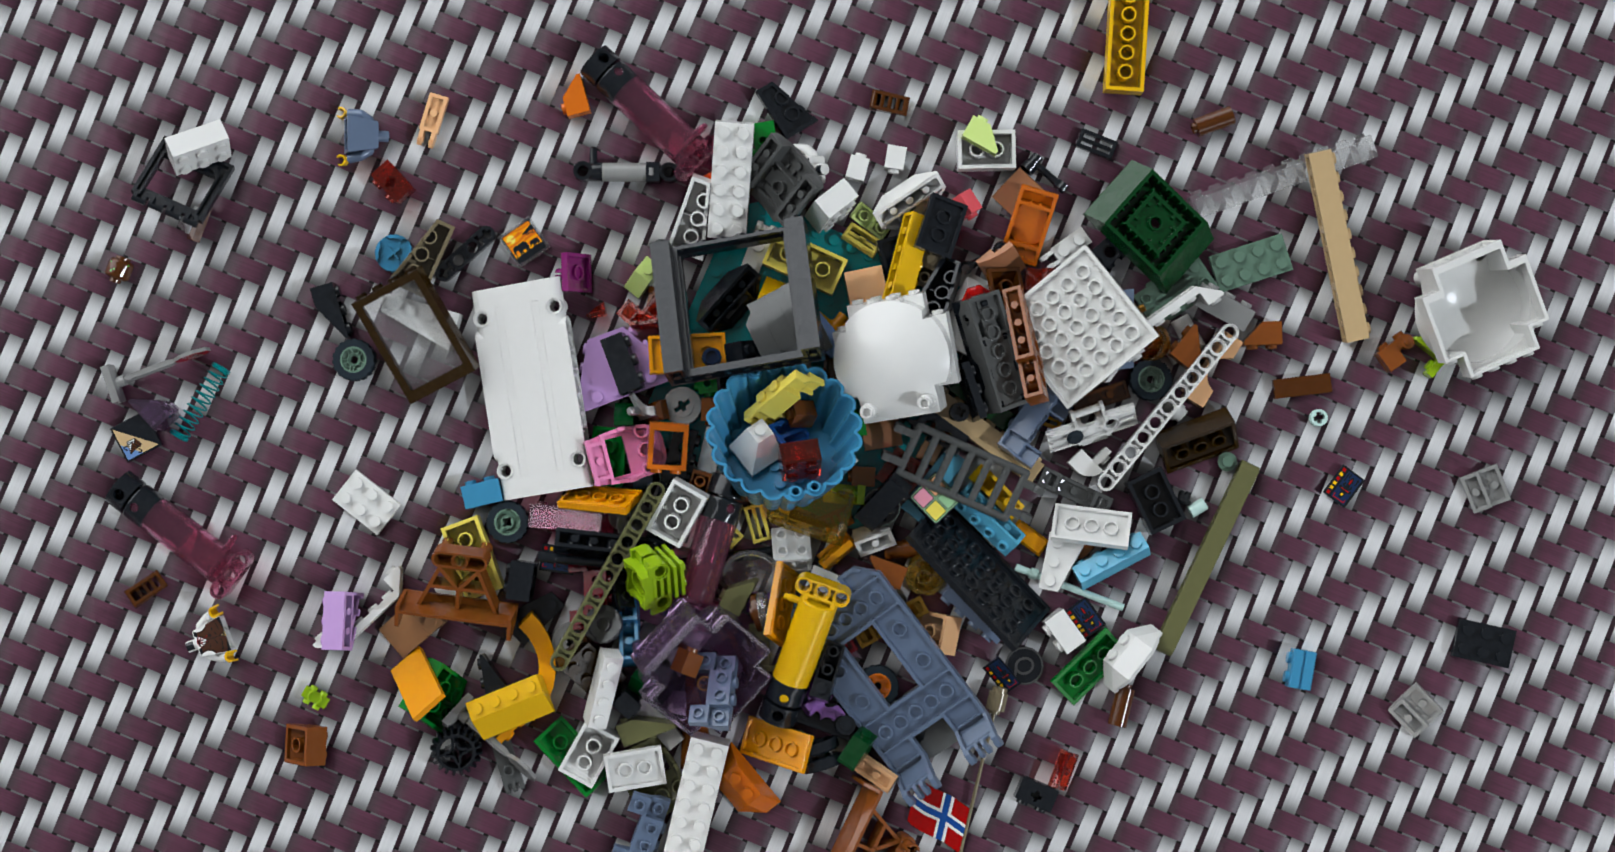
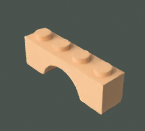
[1181,331,1243,408]

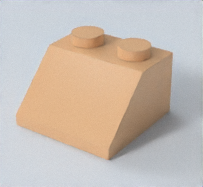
[918,611,962,656]

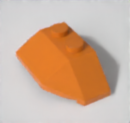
[719,742,781,813]

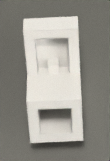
[1066,447,1111,477]

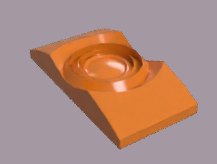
[1004,184,1059,267]

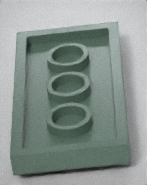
[1208,233,1293,292]

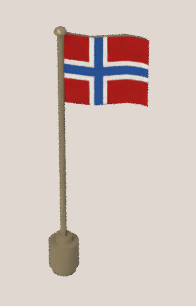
[907,685,1008,852]

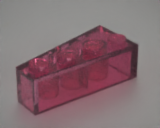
[528,501,614,534]

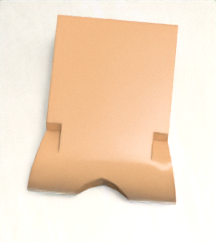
[843,265,886,305]

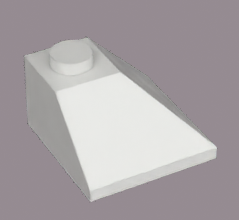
[729,419,783,477]

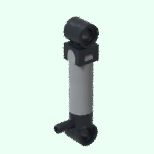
[573,147,680,184]

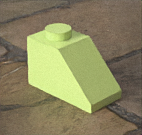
[961,115,998,157]
[624,256,654,299]

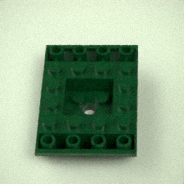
[1083,160,1214,294]

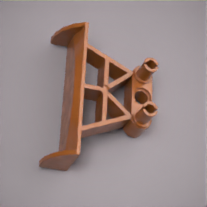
[394,537,519,641]
[831,774,920,852]

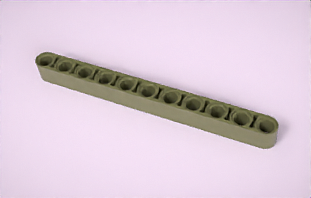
[1156,459,1260,657]
[550,482,665,671]

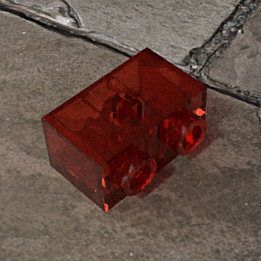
[371,159,416,205]

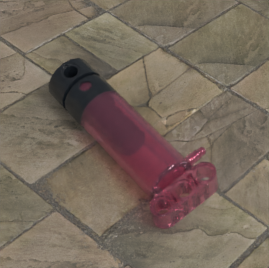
[580,45,714,181]
[105,471,254,599]
[660,472,746,632]

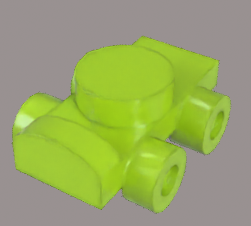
[301,684,330,711]

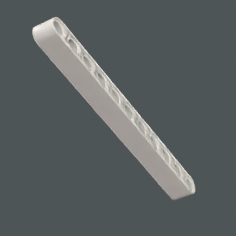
[1096,324,1239,491]

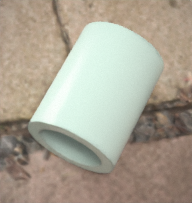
[1186,498,1208,518]

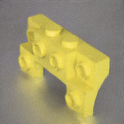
[744,369,825,425]

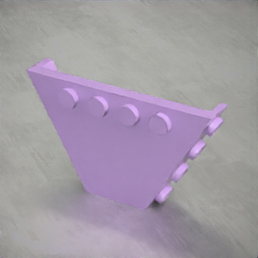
[579,326,669,412]

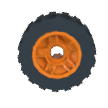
[864,664,899,703]

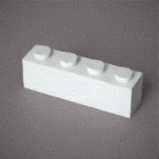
[583,647,624,729]

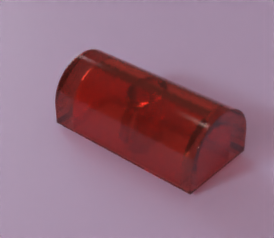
[1048,748,1079,791]

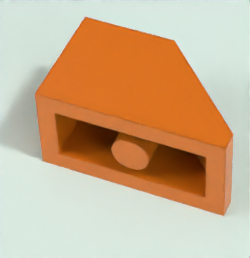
[561,73,591,119]

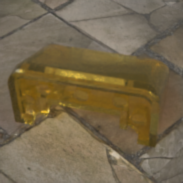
[766,488,856,546]

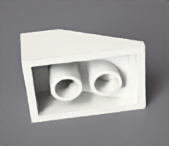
[558,721,620,789]

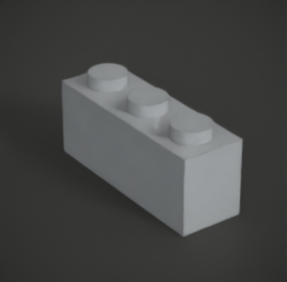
[1192,282,1255,332]

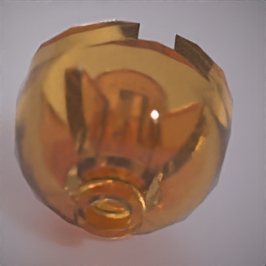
[1140,325,1171,361]

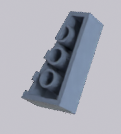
[934,578,1000,644]

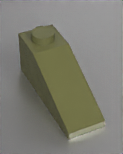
[615,715,680,748]

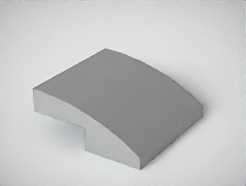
[1460,463,1511,514]
[1388,682,1444,738]

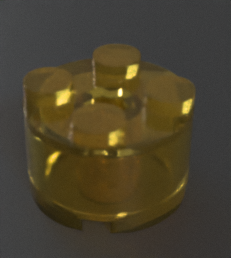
[906,553,944,595]

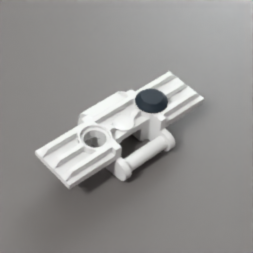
[1045,400,1138,453]

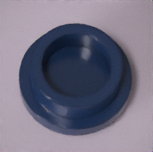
[702,348,722,366]

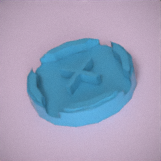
[375,234,413,273]

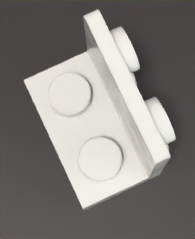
[771,526,812,573]

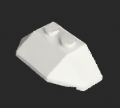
[872,171,946,230]
[1103,624,1163,693]

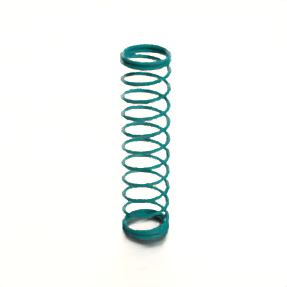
[170,362,231,442]

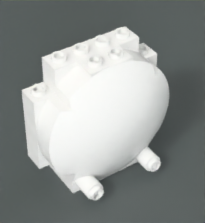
[1414,240,1549,380]
[832,289,962,424]

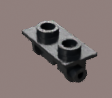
[610,571,635,612]

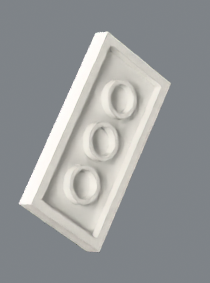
[1050,503,1132,550]

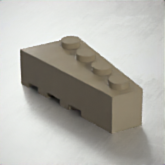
[387,219,455,297]

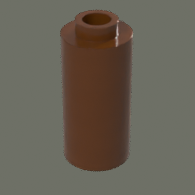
[1190,106,1236,137]
[1108,684,1135,728]

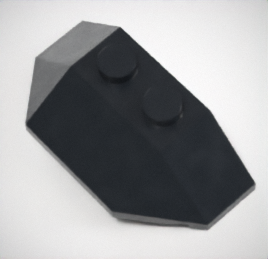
[696,263,761,333]

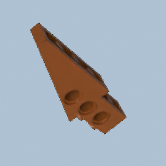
[1002,285,1049,406]

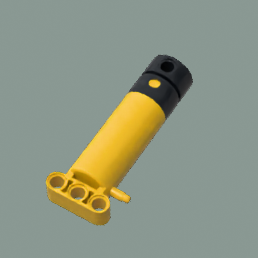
[759,571,851,728]

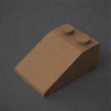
[379,614,447,659]

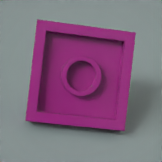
[555,252,592,293]

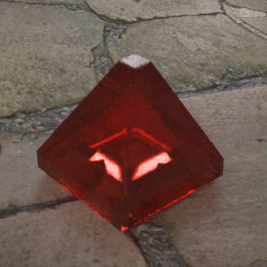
[586,302,607,319]

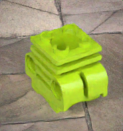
[623,544,687,616]

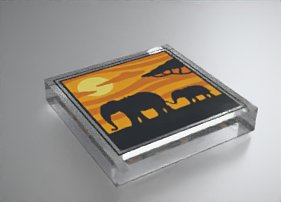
[498,216,551,269]

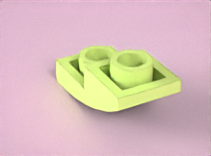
[849,201,890,240]

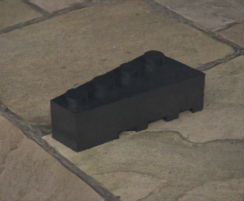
[921,258,962,314]

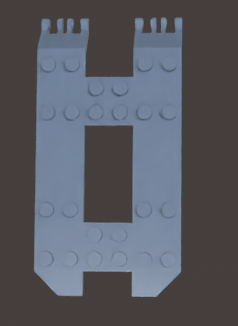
[791,566,1004,807]

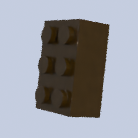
[556,634,627,694]

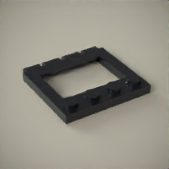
[131,135,235,228]

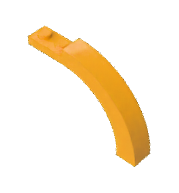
[496,610,556,744]

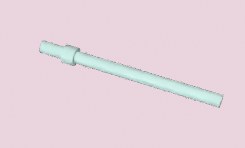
[1014,564,1125,611]

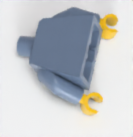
[336,107,389,166]

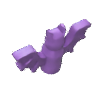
[801,672,845,721]

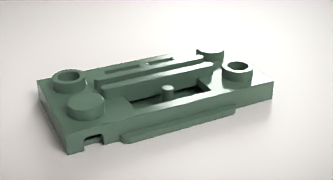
[1134,257,1218,328]

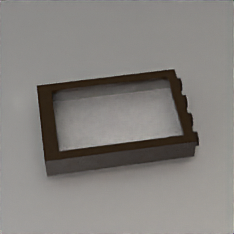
[351,265,480,404]

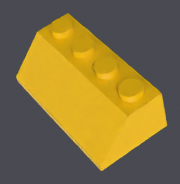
[465,674,555,740]

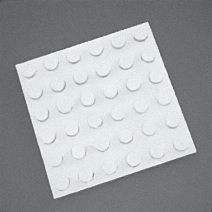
[1005,244,1160,409]

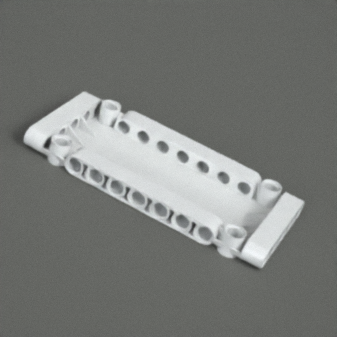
[472,276,593,501]

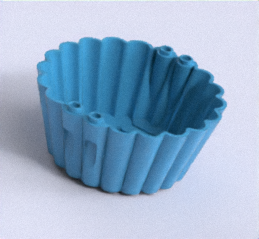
[705,364,863,511]

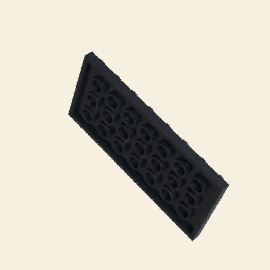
[904,508,1051,652]

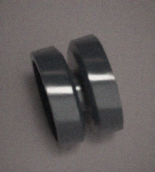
[805,735,842,774]

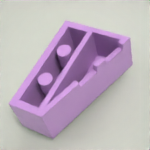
[321,591,364,651]

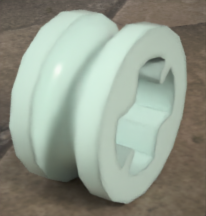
[1309,409,1328,426]

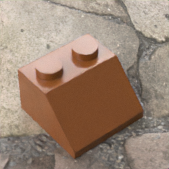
[869,554,908,590]
[284,724,328,767]

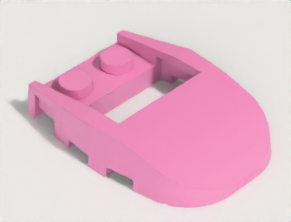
[583,424,667,486]

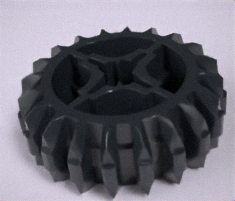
[430,724,483,776]

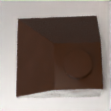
[985,267,1025,308]

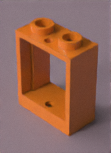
[646,421,689,474]

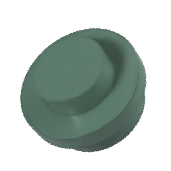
[1217,452,1237,471]

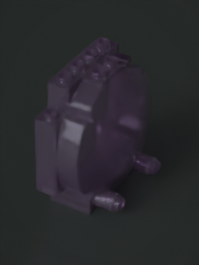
[630,597,773,737]

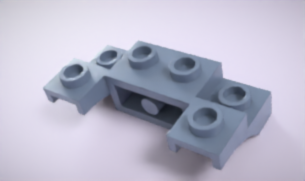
[997,387,1073,469]
[688,652,739,731]
[612,791,671,852]

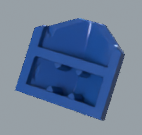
[768,419,810,454]

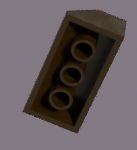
[1155,407,1239,474]

